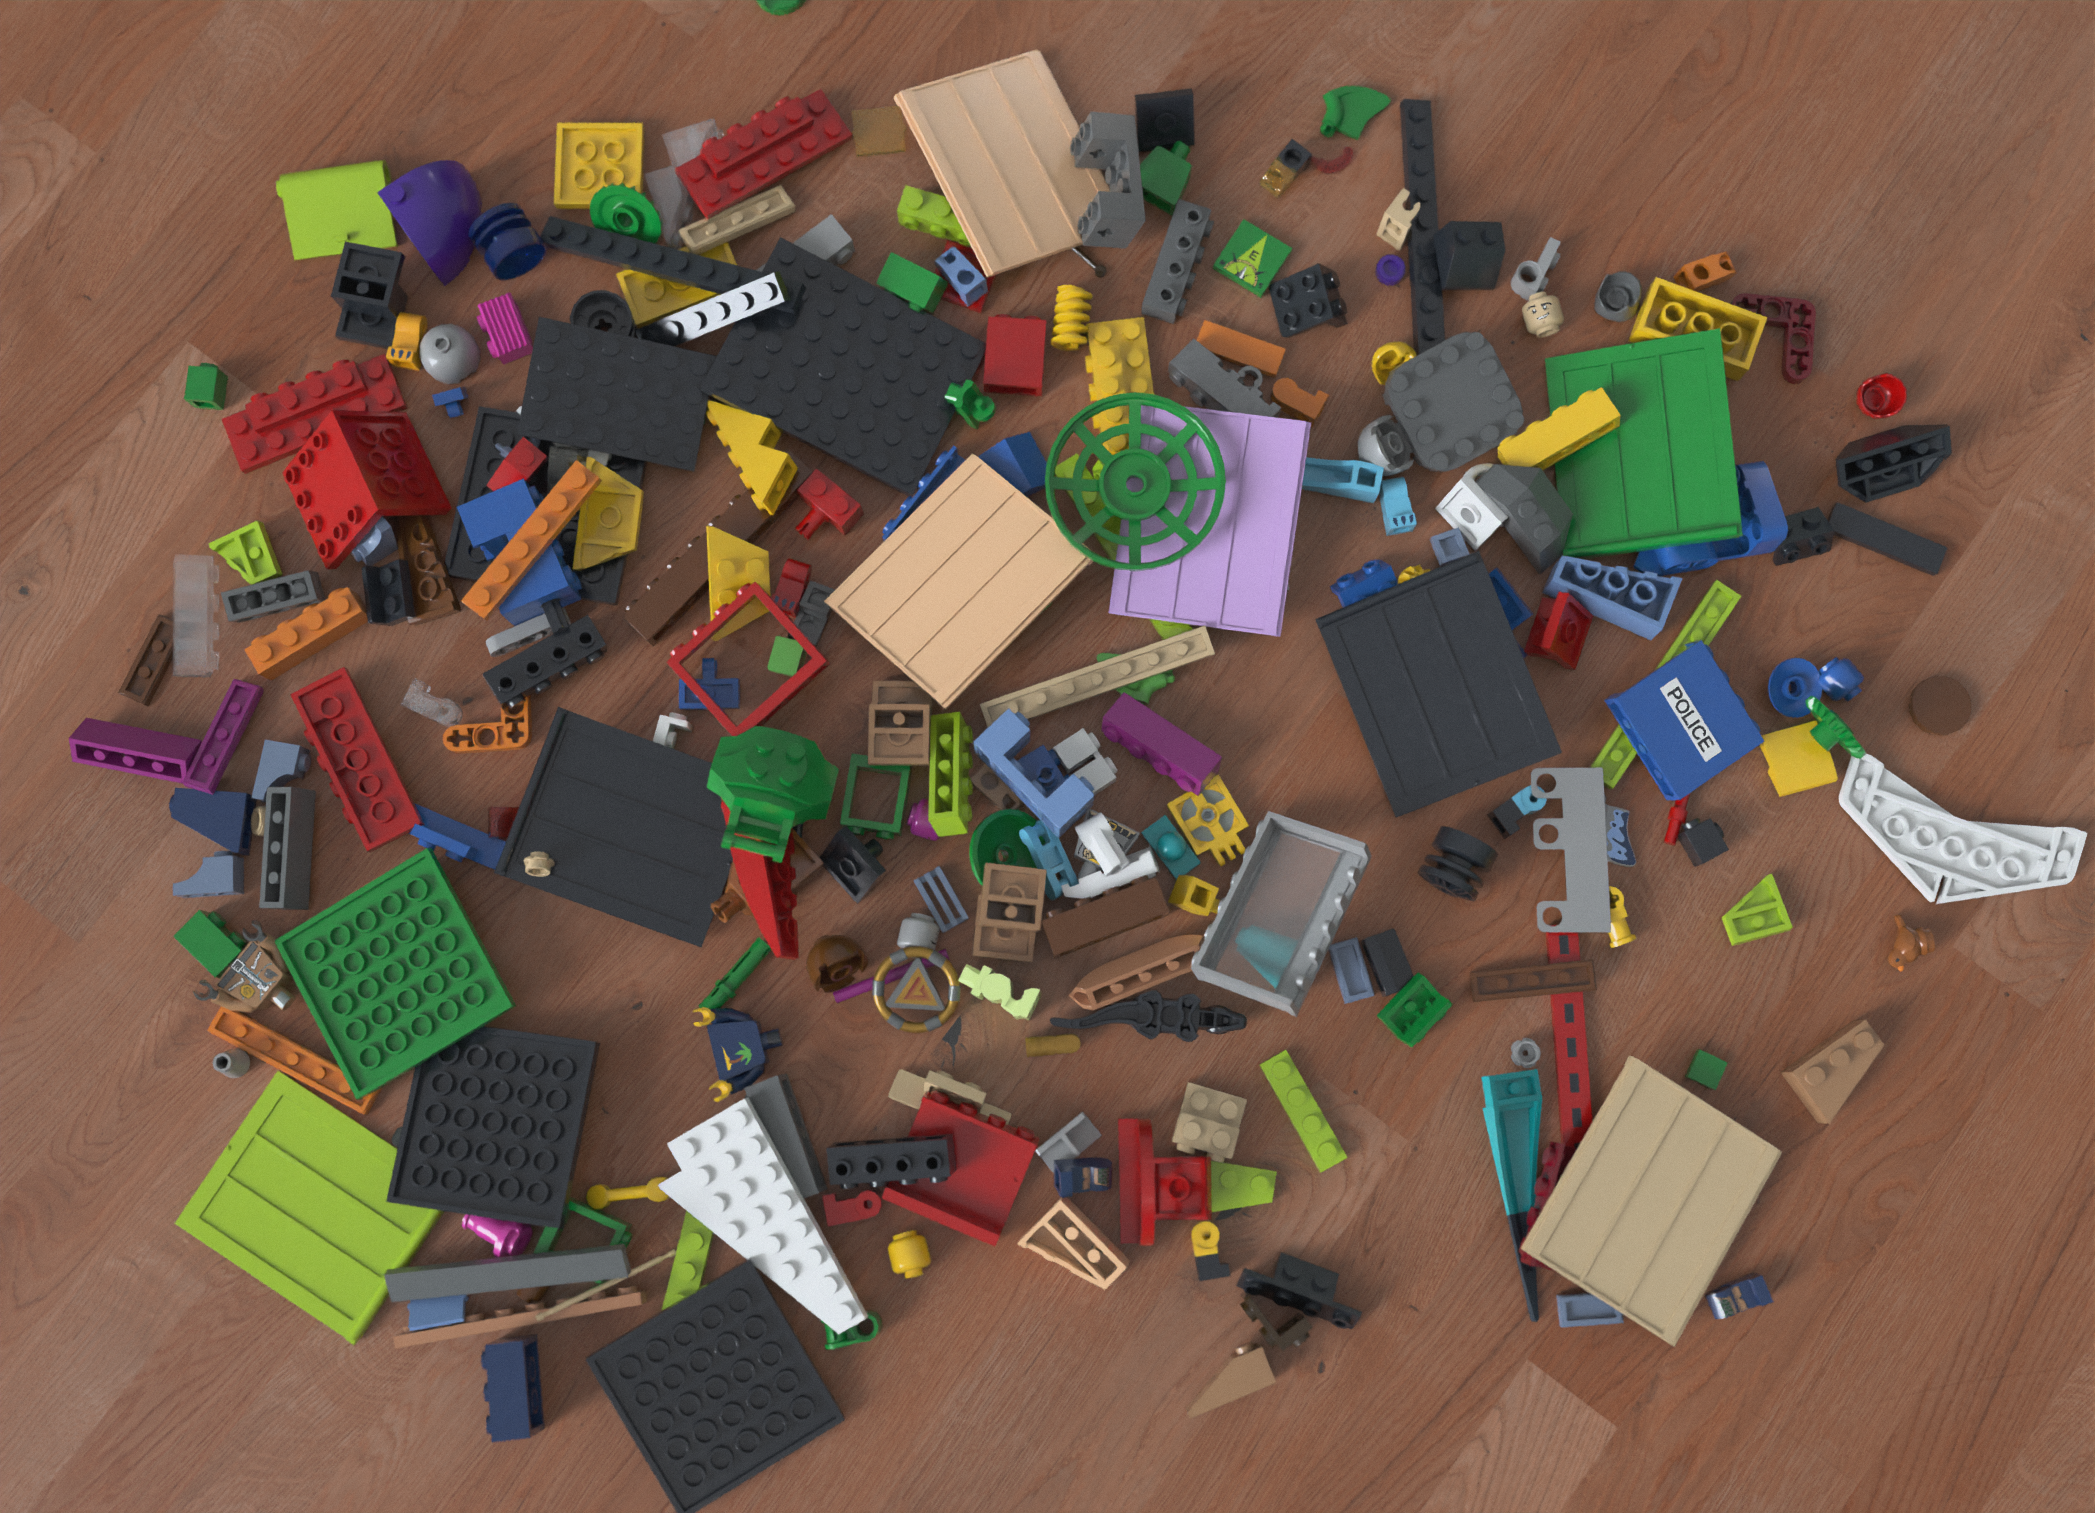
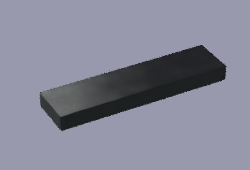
[1828,502,1948,576]

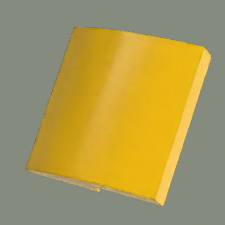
[1759,720,1838,797]

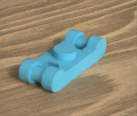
[1019,820,1079,900]

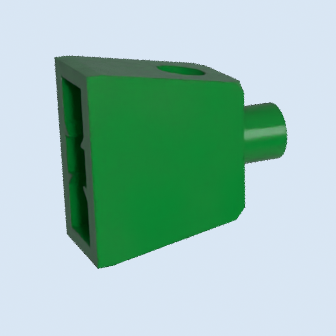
[1140,141,1192,216]

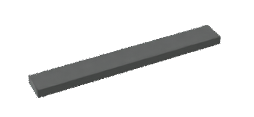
[384,1244,631,1302]

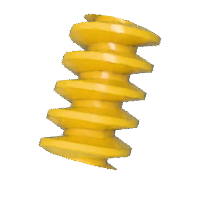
[1050,285,1093,351]

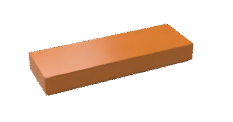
[1196,320,1286,378]

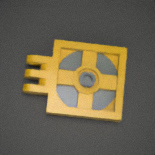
[1166,774,1249,867]

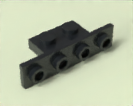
[1236,1252,1362,1329]

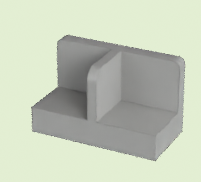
[1035,1111,1102,1173]

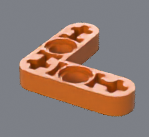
[443,694,532,754]

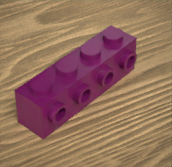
[1101,692,1222,796]
[69,717,202,783]

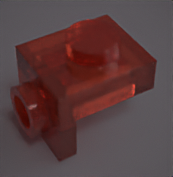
[488,807,519,838]

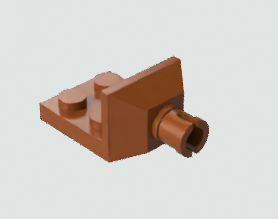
[711,828,824,923]

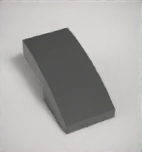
[788,581,835,647]

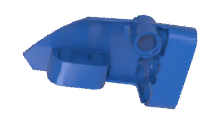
[1633,461,1788,576]

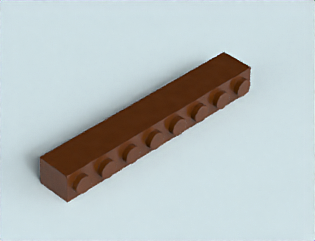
[622,449,812,646]

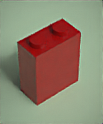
[983,314,1047,396]

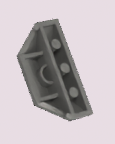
[1475,464,1573,574]

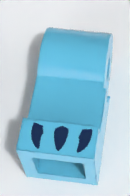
[1379,477,1417,536]

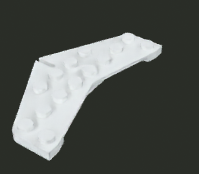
[1839,754,2088,904]

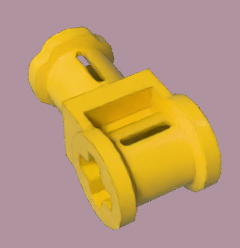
[1608,886,1637,948]

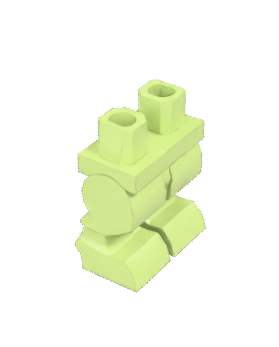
[958,964,1042,1021]

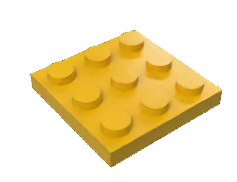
[554,123,645,209]

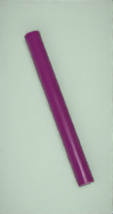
[833,948,950,1003]

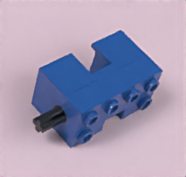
[457,478,582,634]

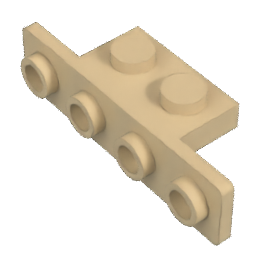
[888,1069,1011,1125]

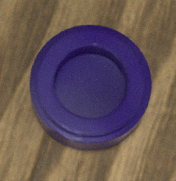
[1375,255,1406,286]

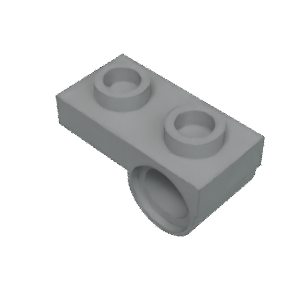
[1511,237,1561,301]

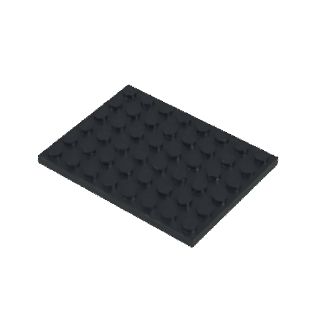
[701,237,986,496]

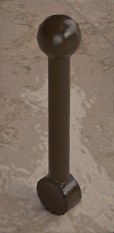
[1071,247,1106,278]

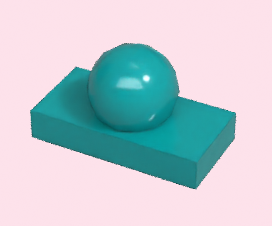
[1141,815,1201,880]

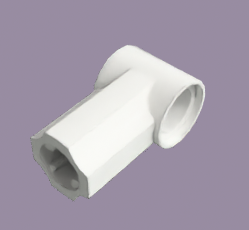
[1075,812,1129,877]

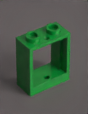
[840,753,913,840]
[533,1197,633,1284]

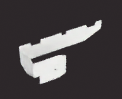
[1061,846,1160,899]

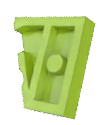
[209,520,283,585]
[1722,874,1793,946]

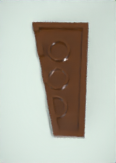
[394,515,462,626]

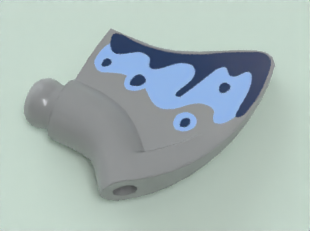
[1604,795,1636,867]

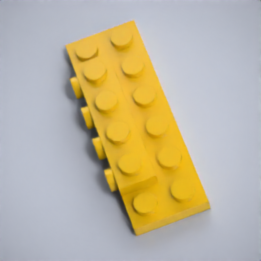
[1085,317,1154,455]

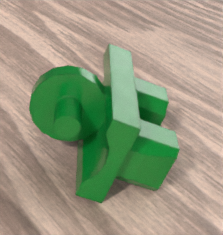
[945,379,996,429]

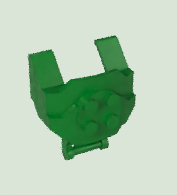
[707,726,839,863]

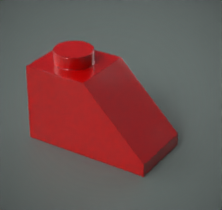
[486,437,548,491]

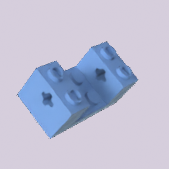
[973,708,1095,838]

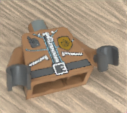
[193,920,296,1012]

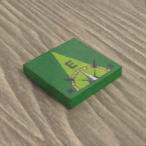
[1213,219,1292,298]

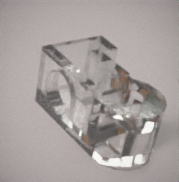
[401,678,463,727]

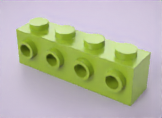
[897,185,971,246]
[928,711,973,837]

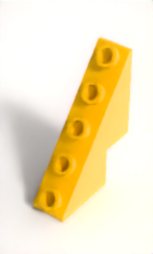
[705,400,798,515]

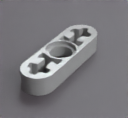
[485,608,571,657]

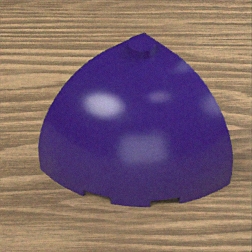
[377,160,483,286]

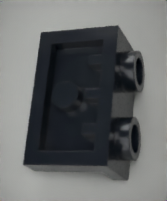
[361,559,415,626]

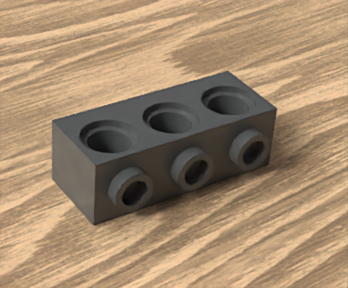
[221,570,326,623]

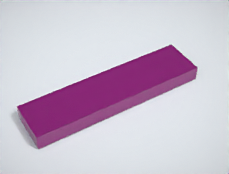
[182,679,264,795]

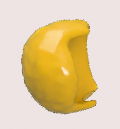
[1371,342,1417,385]

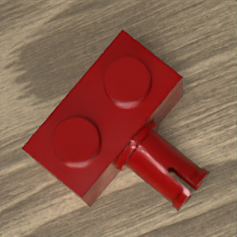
[795,468,864,541]

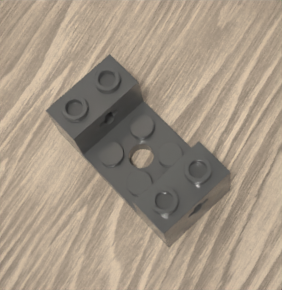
[1070,112,1146,248]

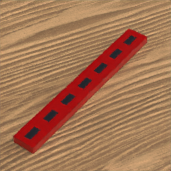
[1546,925,1593,1149]

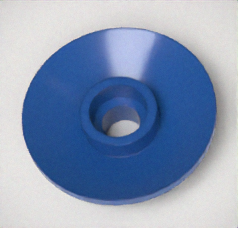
[1768,658,1823,718]

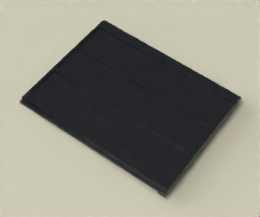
[1315,551,1562,818]
[494,707,733,948]

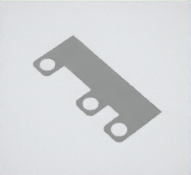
[1531,768,1611,932]

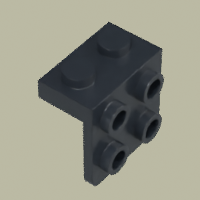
[1269,263,1347,338]

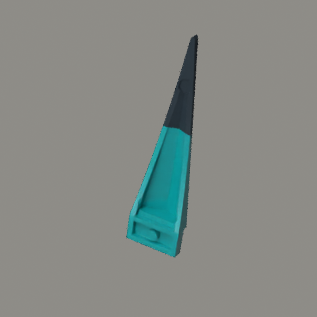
[1481,1069,1543,1322]

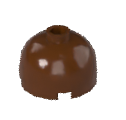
[806,935,868,993]

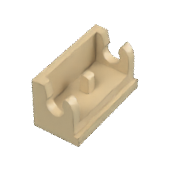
[1377,188,1420,251]

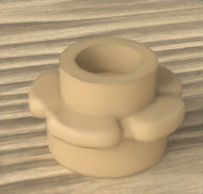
[524,852,554,877]

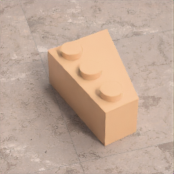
[1017,1197,1130,1289]

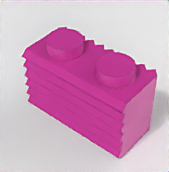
[477,293,533,365]

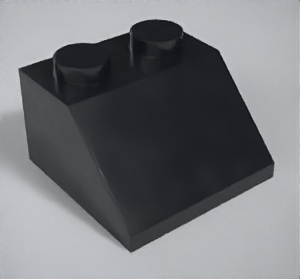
[1433,221,1506,290]

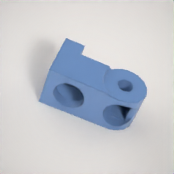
[934,247,988,307]

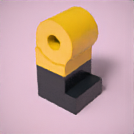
[1191,1221,1231,1281]

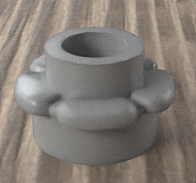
[1511,1038,1541,1068]

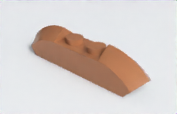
[1069,935,1205,1010]

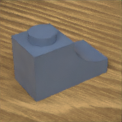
[351,516,398,566]
[251,739,311,802]
[173,851,244,898]

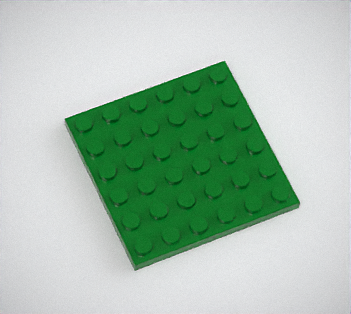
[275,848,516,1100]

